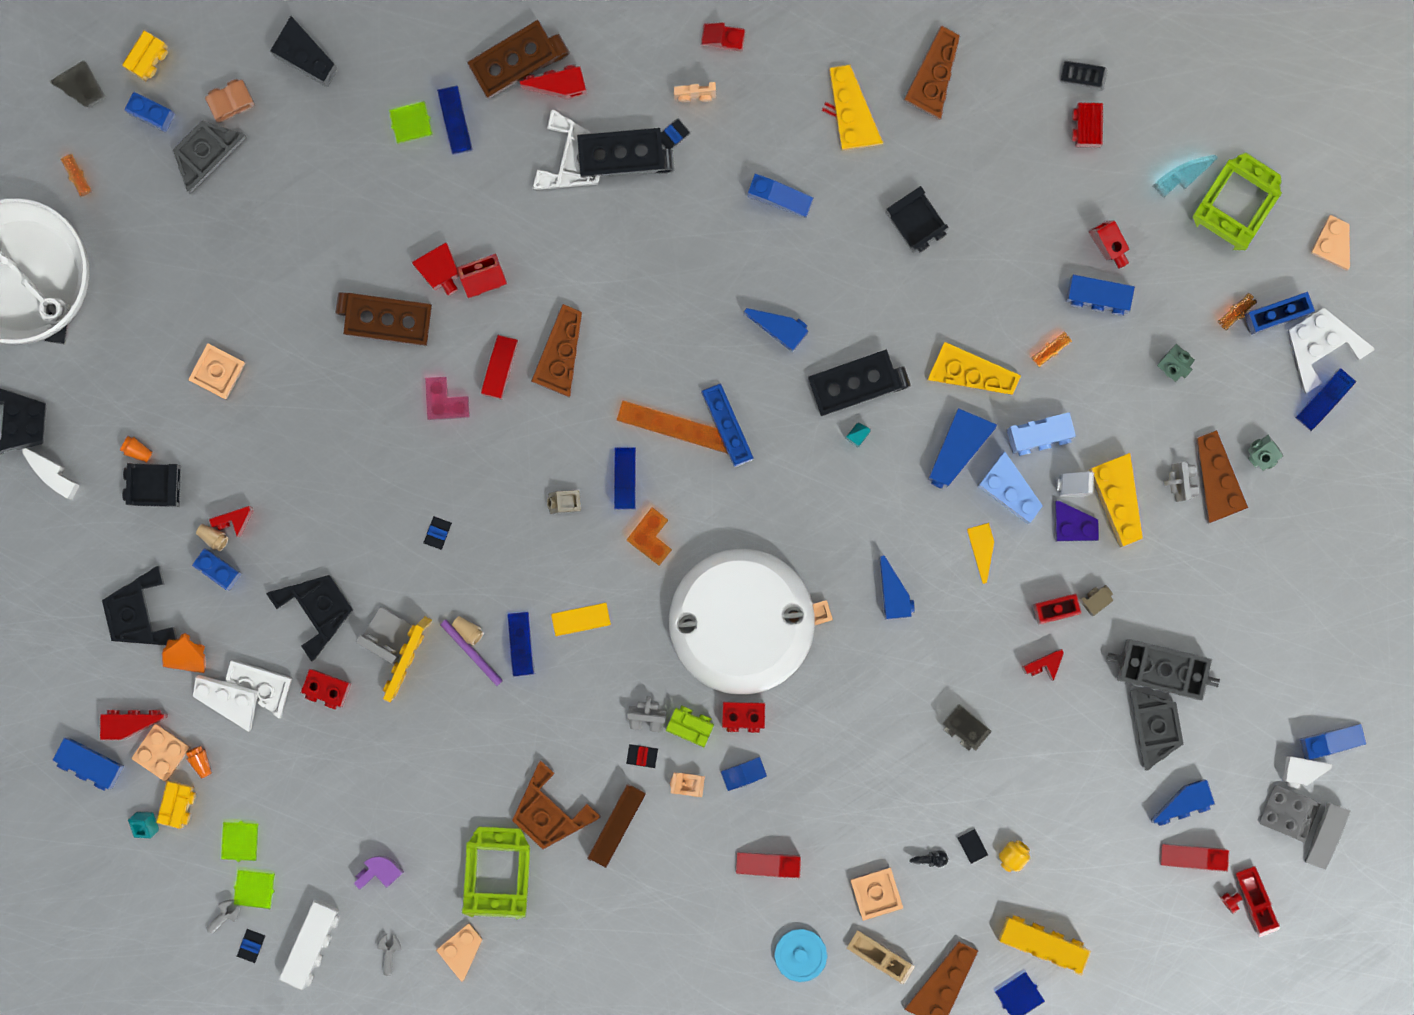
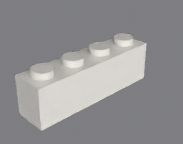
[279,900,340,990]

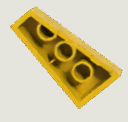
[1088,453,1143,547]
[998,915,1091,975]

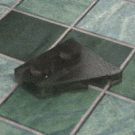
[50,61,106,108]

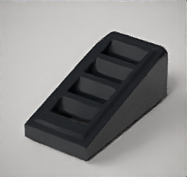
[1060,61,1107,90]

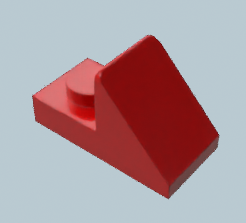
[701,23,745,51]
[209,506,253,537]
[1022,649,1064,681]

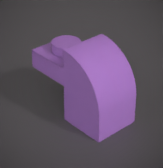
[354,856,404,890]

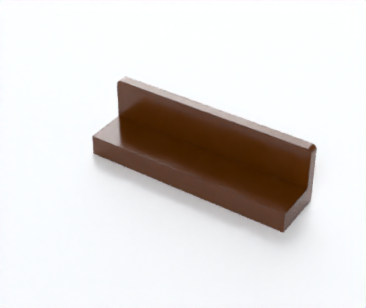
[587,784,646,868]

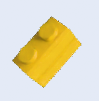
[122,30,168,81]
[156,781,196,829]

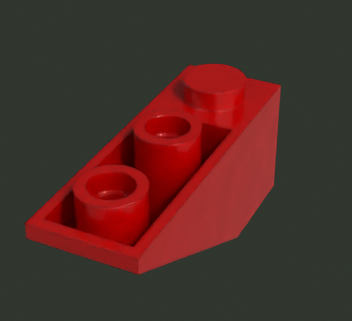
[519,65,587,99]
[100,710,168,740]

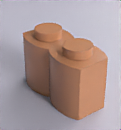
[205,79,255,123]

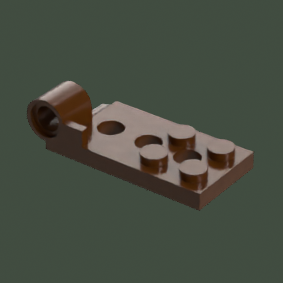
[467,20,570,99]
[335,292,432,346]

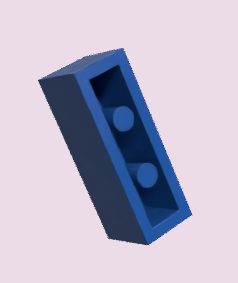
[1066,274,1135,316]
[1244,292,1315,335]
[52,737,124,791]

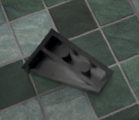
[270,16,337,86]

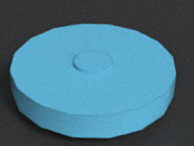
[775,929,827,982]

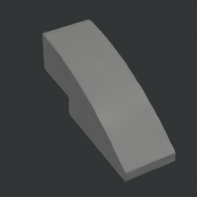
[1305,803,1350,869]

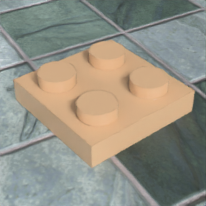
[188,343,246,400]
[131,724,191,782]
[850,867,903,921]

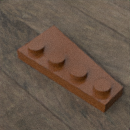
[903,26,960,120]
[531,304,582,397]
[1196,430,1248,524]
[904,941,978,1015]

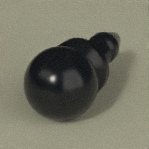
[910,851,949,868]

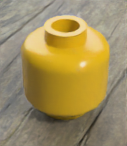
[999,840,1031,872]

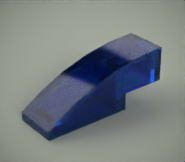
[1295,368,1357,431]
[614,448,636,510]

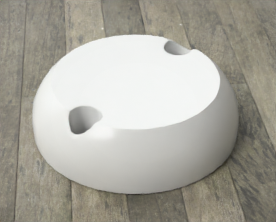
[0,199,90,345]
[669,549,815,695]

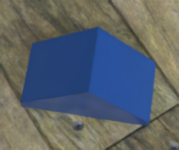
[721,757,767,791]

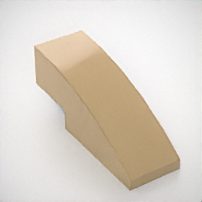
[847,930,915,984]

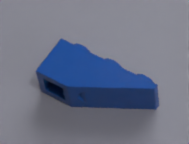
[1151,779,1215,826]

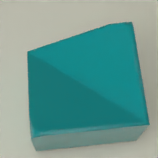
[845,423,871,447]
[128,812,159,839]

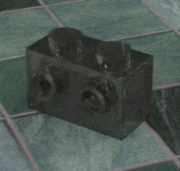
[941,704,992,751]

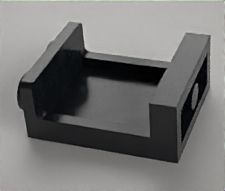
[885,186,949,253]
[122,463,181,507]

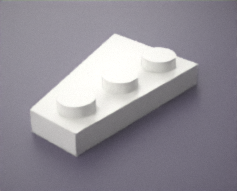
[225,660,292,719]

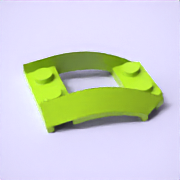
[1193,153,1282,250]
[462,827,530,920]

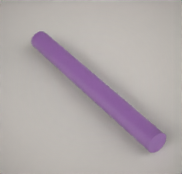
[440,620,503,686]

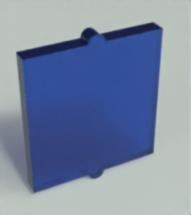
[995,972,1045,1015]

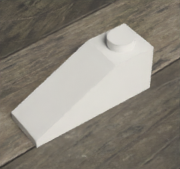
[1056,472,1094,497]

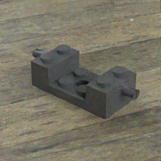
[1107,639,1220,700]

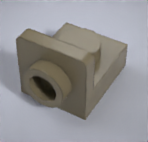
[547,490,581,514]

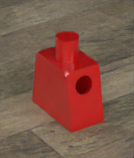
[1088,220,1130,269]
[412,242,459,296]

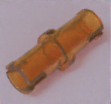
[60,154,92,197]
[1218,293,1257,331]
[1031,332,1072,368]

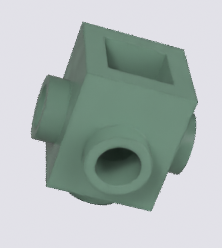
[1157,344,1195,382]
[1248,435,1283,471]

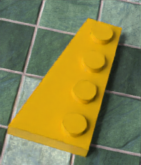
[927,341,1021,395]

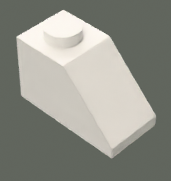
[1282,756,1332,788]

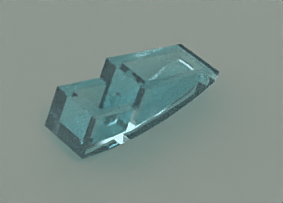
[1153,155,1218,197]

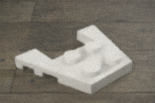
[533,110,606,190]
[1288,308,1375,394]

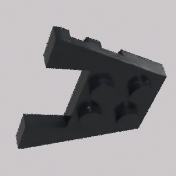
[0,388,46,455]
[102,566,177,645]
[266,575,354,662]

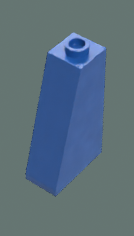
[928,408,997,489]

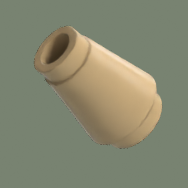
[196,524,229,551]
[452,616,484,646]

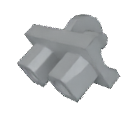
[1164,462,1199,502]
[627,696,667,732]

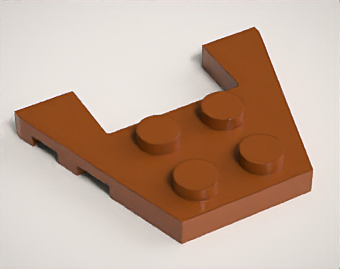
[512,761,601,849]

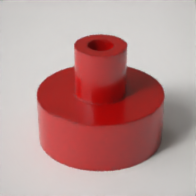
[1220,892,1242,914]

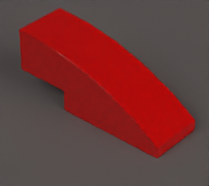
[481,335,518,400]
[1235,866,1280,937]

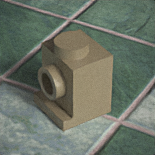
[1079,585,1114,616]

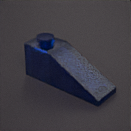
[437,85,473,155]
[508,612,535,677]

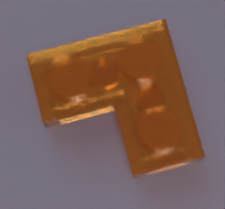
[626,507,672,566]

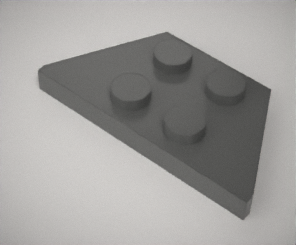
[173,121,246,193]
[1130,690,1184,771]

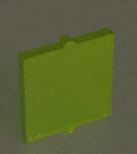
[389,102,433,144]
[221,821,259,862]
[234,870,275,909]

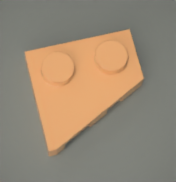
[674,82,716,102]
[1311,215,1350,271]
[436,923,483,982]

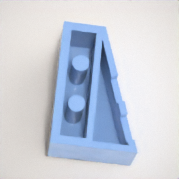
[1007,412,1076,456]
[978,452,1043,524]

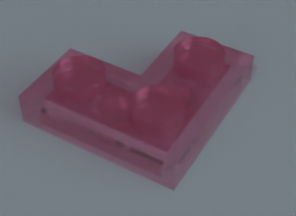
[425,377,470,420]

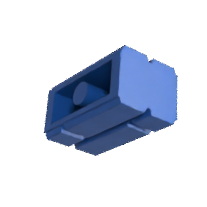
[125,92,175,132]
[192,549,242,591]

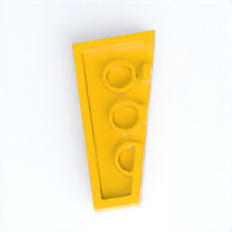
[829,65,883,151]
[383,617,432,703]

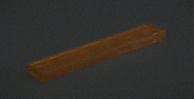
[617,400,728,454]

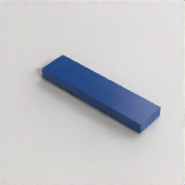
[701,383,754,467]

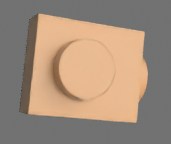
[670,772,705,797]

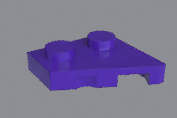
[1055,501,1099,542]

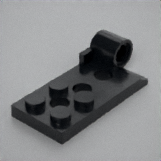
[577,128,675,178]
[808,349,911,416]

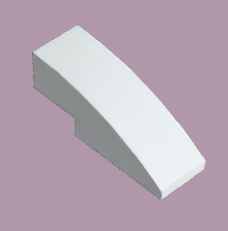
[22,448,80,500]

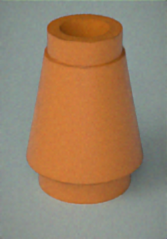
[120,436,153,463]
[186,746,212,778]

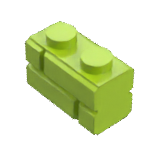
[666,705,714,748]

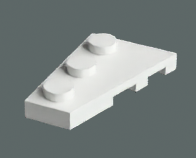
[193,675,258,732]

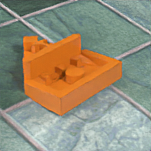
[162,633,206,673]

